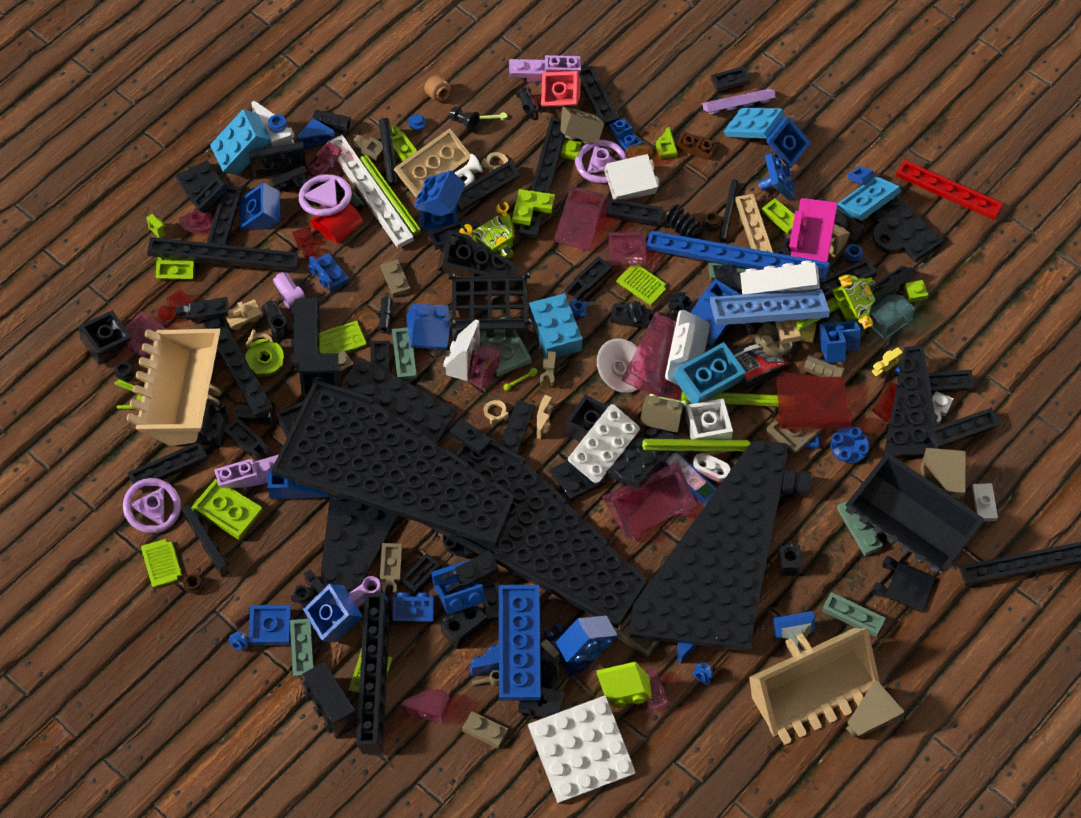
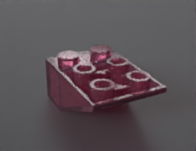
[555,186,606,251]

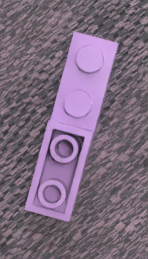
[509,55,581,82]
[214,455,278,488]

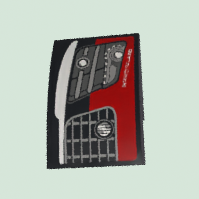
[731,341,792,390]

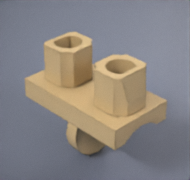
[225,299,263,330]

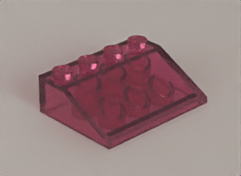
[621,312,681,400]

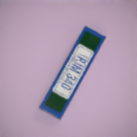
[662,451,717,505]

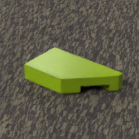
[656,127,678,160]

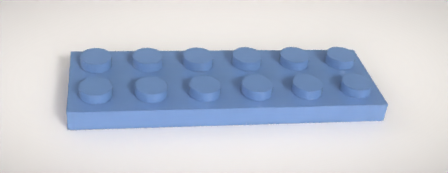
[710,289,830,325]

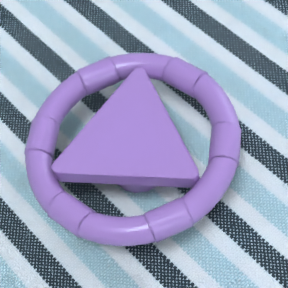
[575,140,627,184]
[299,174,352,217]
[123,478,181,533]

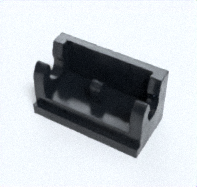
[199,401,229,447]

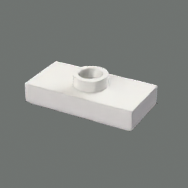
[972,483,998,522]

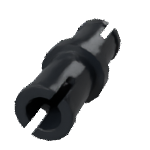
[378,296,393,334]

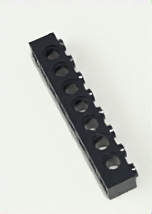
[356,592,391,754]

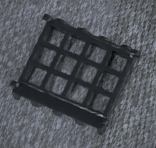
[448,272,532,341]

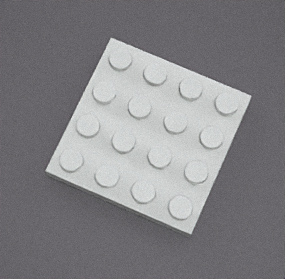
[528,696,636,803]

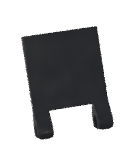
[872,556,935,613]

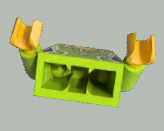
[459,202,515,259]
[832,275,875,330]

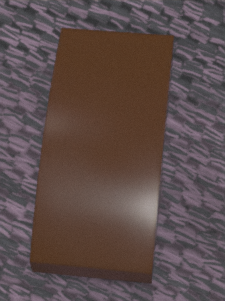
[675,130,717,159]

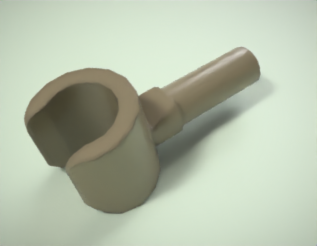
[472,670,499,686]

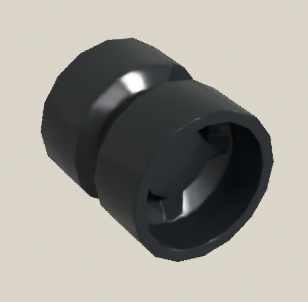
[781,469,812,497]

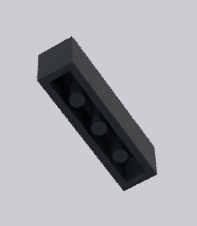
[291,297,320,373]

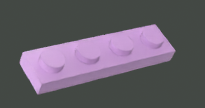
[702,89,776,114]

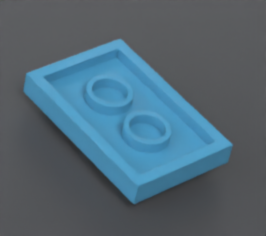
[723,108,785,138]
[837,176,901,221]

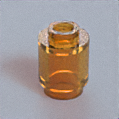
[625,144,653,160]

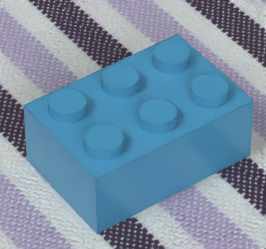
[210,109,272,176]
[529,293,582,359]
[673,342,746,404]

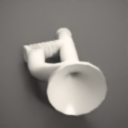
[455,154,483,186]

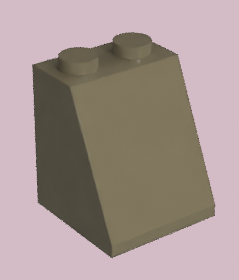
[920,448,965,503]

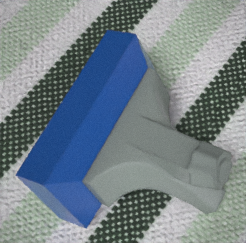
[774,611,815,652]

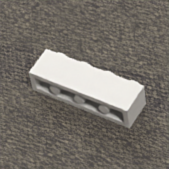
[740,261,820,295]

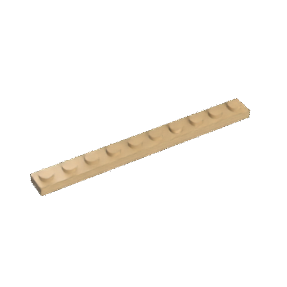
[735,194,801,344]

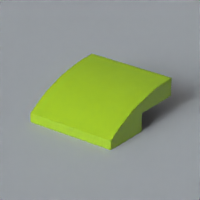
[156,257,196,280]

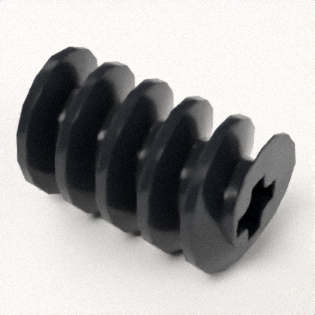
[664,204,705,239]

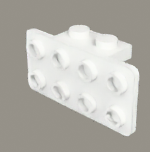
[665,310,710,385]
[568,405,640,483]

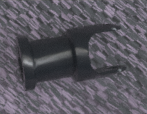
[516,87,539,119]

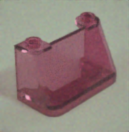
[602,463,698,540]

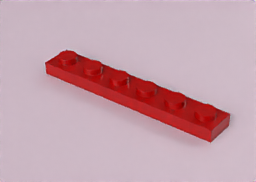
[895,160,1003,221]

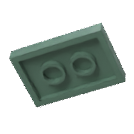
[479,316,532,376]

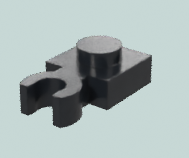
[304,569,327,596]

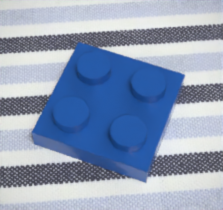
[248,605,291,645]

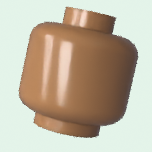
[424,75,451,102]

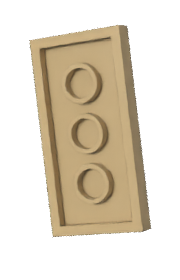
[394,128,470,197]

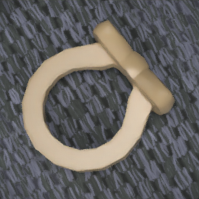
[482,152,508,172]
[246,330,273,349]
[483,400,509,426]

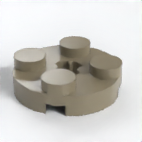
[755,322,792,357]

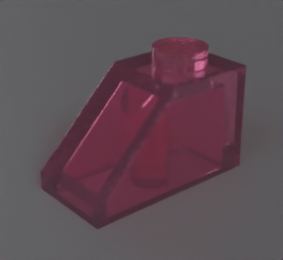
[468,342,502,390]
[402,689,450,724]

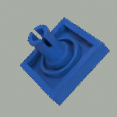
[758,153,795,201]

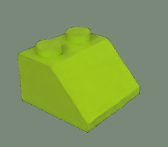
[597,662,652,708]

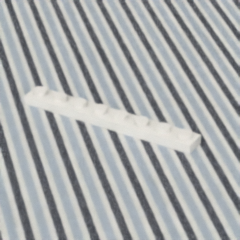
[327,135,414,249]

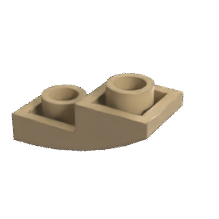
[537,395,553,440]

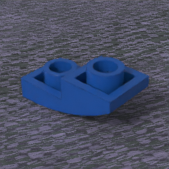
[608,118,643,155]

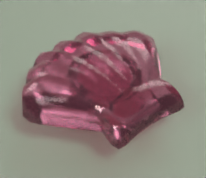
[179,209,212,233]

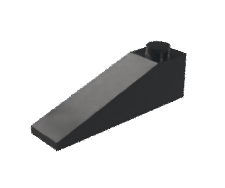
[437,230,517,277]

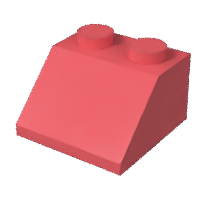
[541,71,581,107]

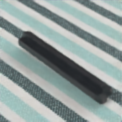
[379,117,398,185]

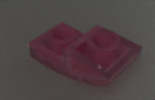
[307,142,342,177]
[645,667,670,713]

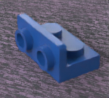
[308,253,349,293]
[393,593,434,621]

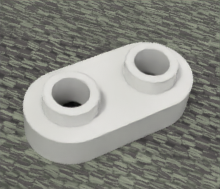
[693,453,730,482]

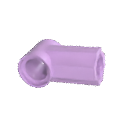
[273,272,305,309]
[349,576,382,609]

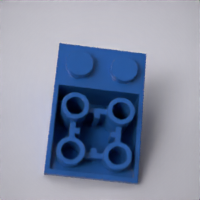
[691,279,741,347]

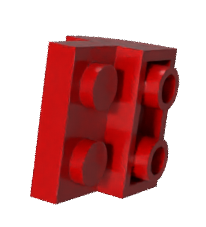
[310,201,363,244]

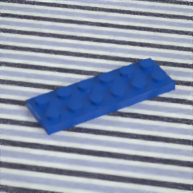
[499,585,541,701]

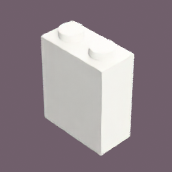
[604,154,659,201]

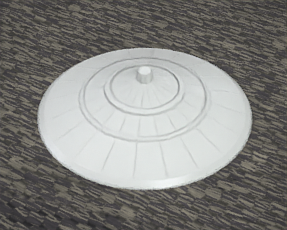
[597,338,648,393]

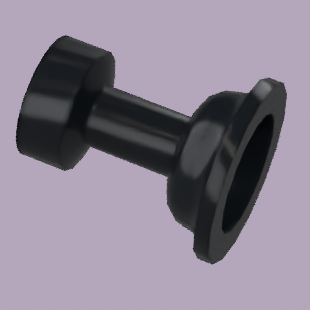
[449,106,480,132]

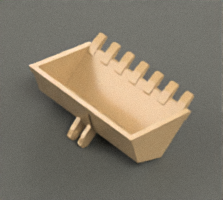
[127,329,222,446]
[749,627,880,745]

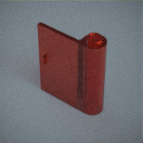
[776,377,852,429]

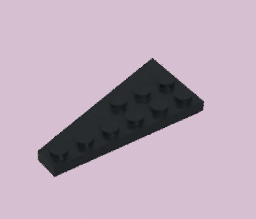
[883,345,941,458]

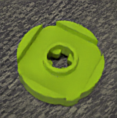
[246,339,284,377]

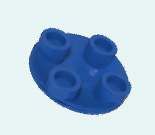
[831,427,869,463]

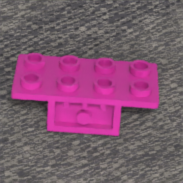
[789,198,837,262]

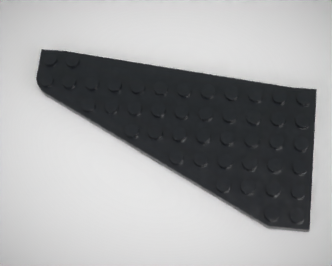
[629,440,788,652]

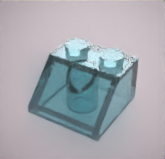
[869,294,915,340]

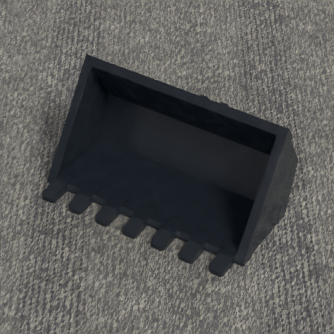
[845,452,985,574]

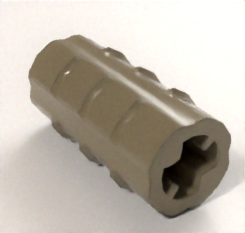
[803,355,845,384]

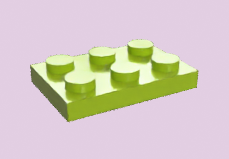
[192,479,263,540]

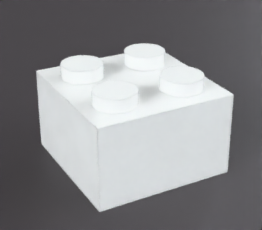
[685,399,733,440]

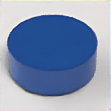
[268,114,287,133]

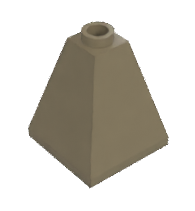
[846,680,904,737]

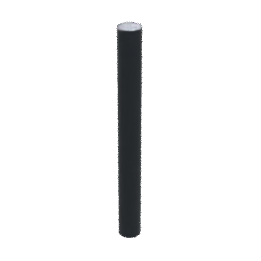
[719,179,738,242]

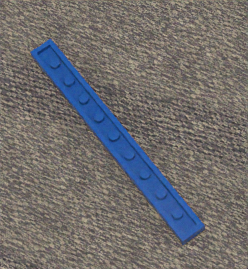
[646,231,830,282]

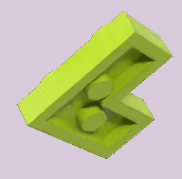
[512,189,555,225]

